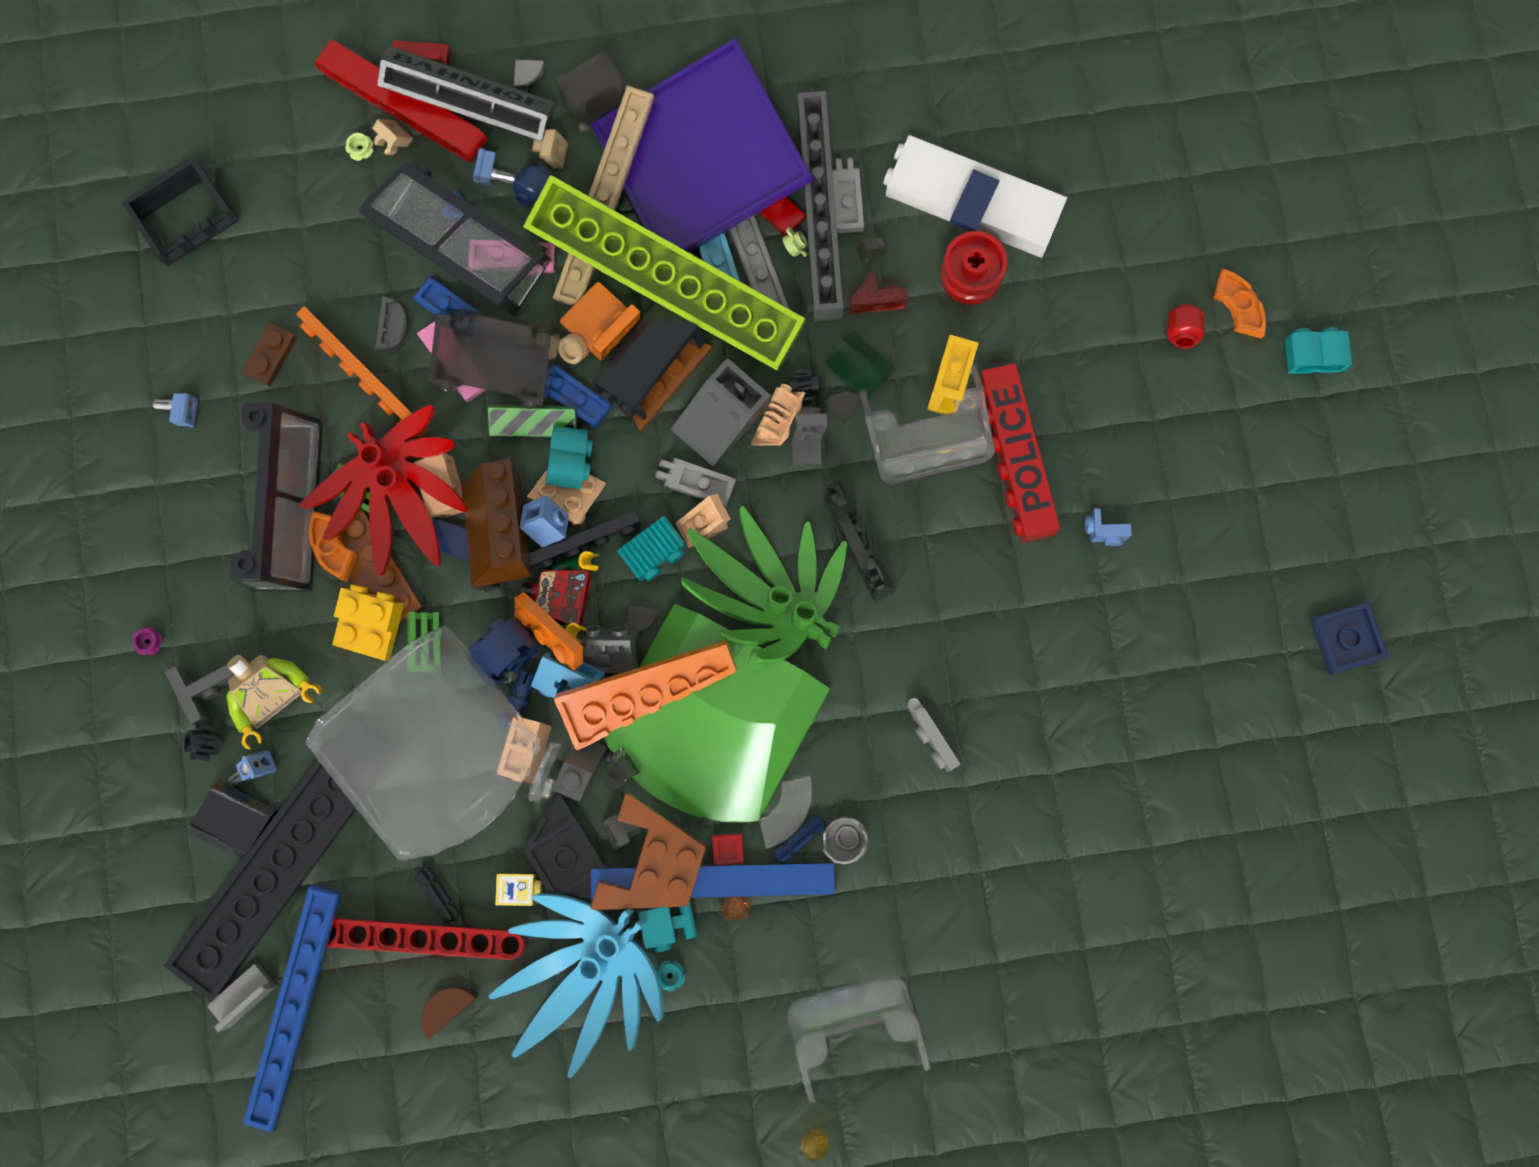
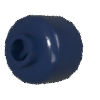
[512,164,552,207]

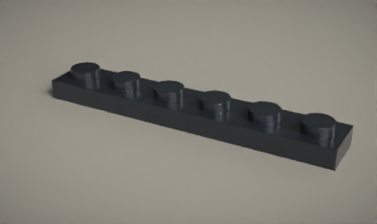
[475,511,641,593]

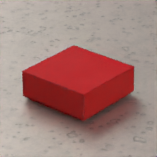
[712,833,744,866]

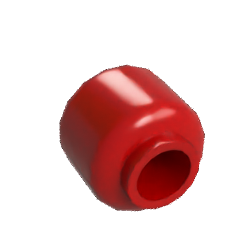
[1166,303,1205,349]

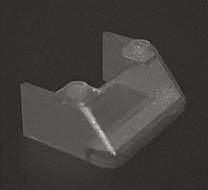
[860,363,995,484]
[788,974,931,1103]

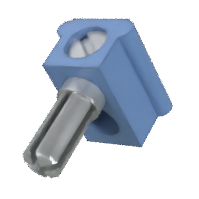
[473,148,516,185]
[153,393,198,427]
[228,750,276,786]

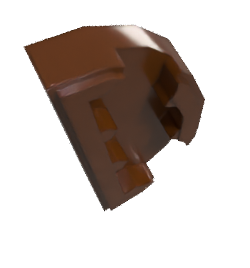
[421,987,477,1040]

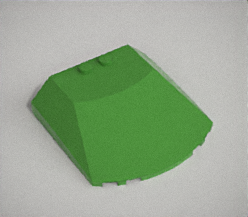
[604,604,830,823]

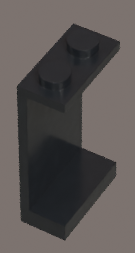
[592,302,707,420]

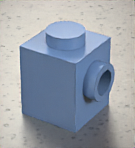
[519,495,569,548]

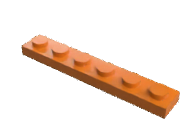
[296,306,428,438]

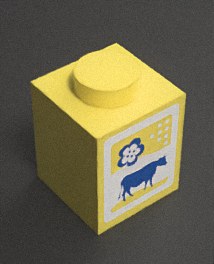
[496,873,543,906]

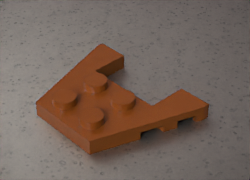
[590,792,706,910]

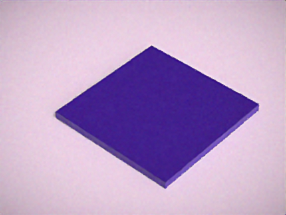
[591,38,814,253]

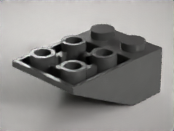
[670,358,771,467]

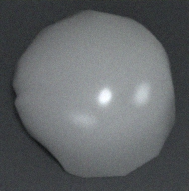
[823,817,869,864]

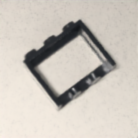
[122,157,239,267]

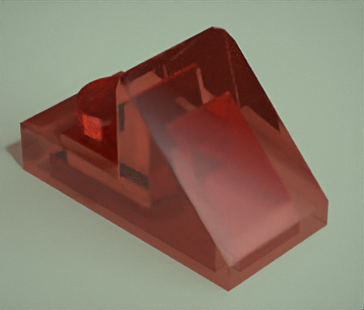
[849,270,908,315]

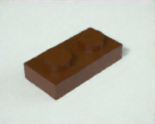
[242,323,297,387]

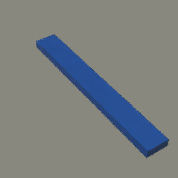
[413,276,612,430]
[591,863,835,900]
[243,884,342,1133]

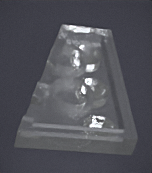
[528,741,561,803]

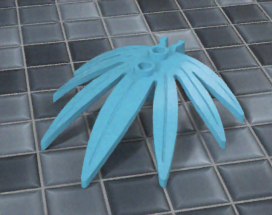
[489,893,663,1078]

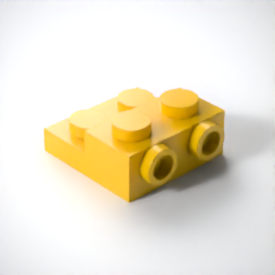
[332,584,404,661]

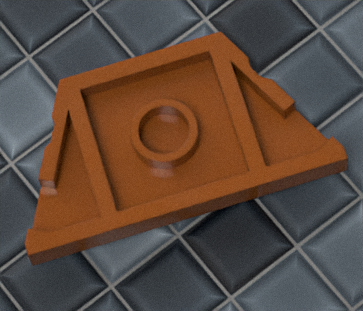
[633,343,712,432]

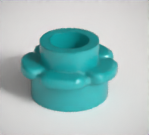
[656,961,685,992]

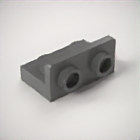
[577,626,640,673]

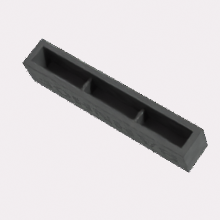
[377,47,555,141]

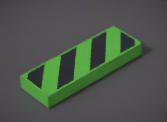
[488,405,577,437]

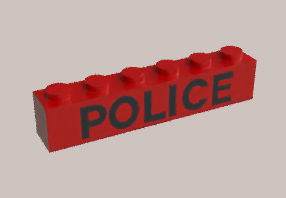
[976,363,1060,543]

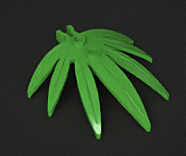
[681,506,847,663]

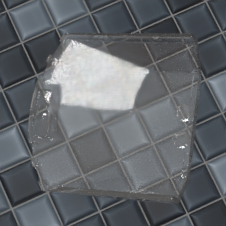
[305,626,541,860]

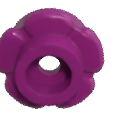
[132,627,163,655]

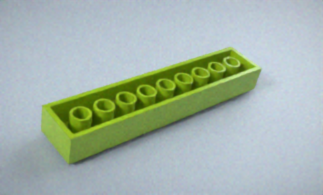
[523,175,806,372]

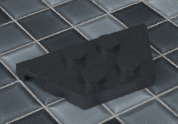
[523,793,607,899]

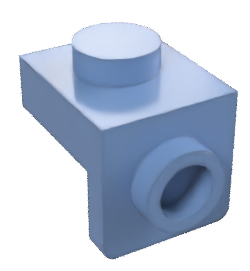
[1085,508,1132,546]

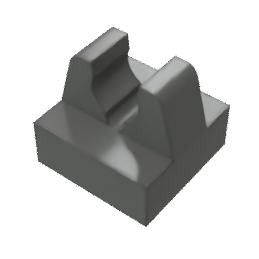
[602,814,639,850]

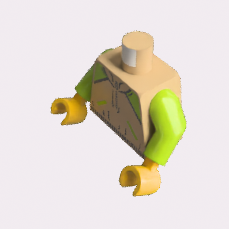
[226,654,323,749]

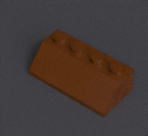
[462,458,531,588]

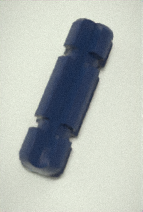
[773,815,826,864]

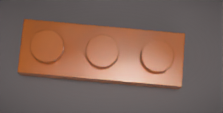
[514,592,583,671]

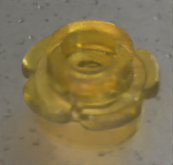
[801,1129,829,1161]

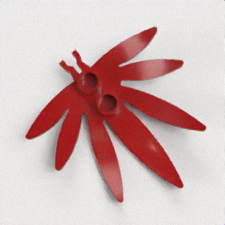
[299,405,468,575]

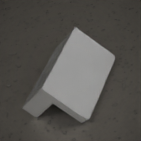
[207,963,277,1032]

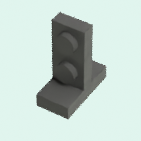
[791,407,827,466]
[165,660,250,725]

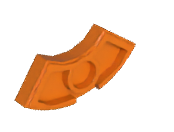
[1213,268,1266,339]
[308,511,358,582]

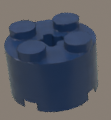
[468,617,541,685]

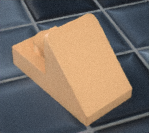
[675,494,731,548]

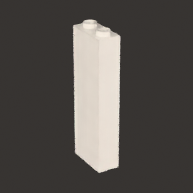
[883,135,1067,258]

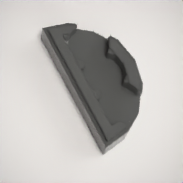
[375,295,409,353]

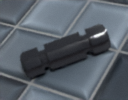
[415,867,460,924]

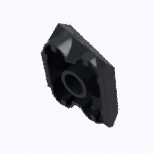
[187,780,277,861]

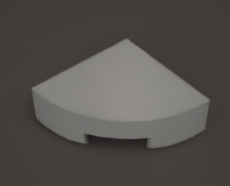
[514,60,545,90]

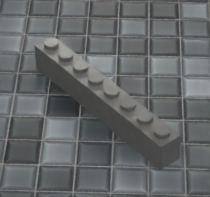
[797,91,843,321]

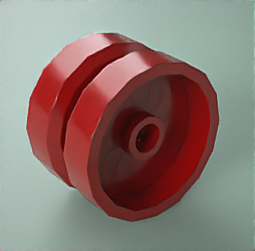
[940,231,1008,305]

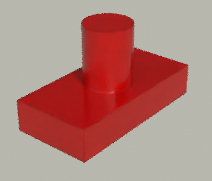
[759,197,806,236]

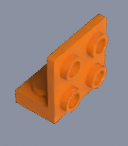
[560,282,640,361]

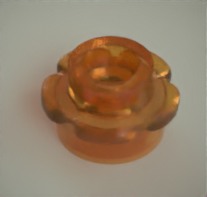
[721,897,751,920]

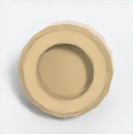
[558,334,590,364]

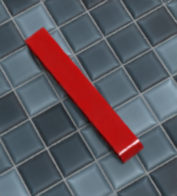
[313,40,488,163]
[327,917,528,960]

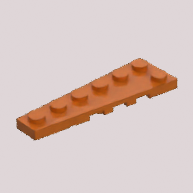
[554,640,737,750]

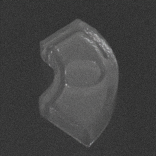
[759,776,812,849]

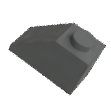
[552,742,608,802]

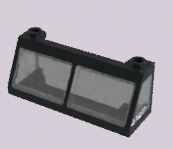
[358,162,551,317]
[230,403,323,592]

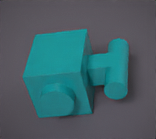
[638,901,697,953]

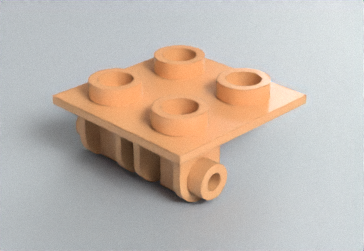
[751,384,805,446]
[527,470,606,526]

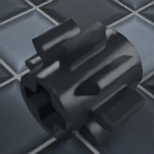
[788,368,819,405]
[183,724,222,761]

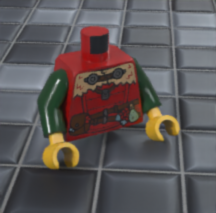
[520,551,599,644]

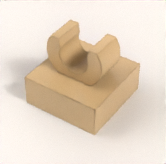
[372,119,413,155]
[532,130,568,169]

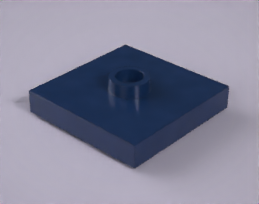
[1310,601,1389,675]

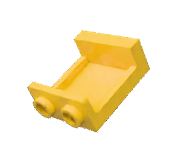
[927,335,978,417]

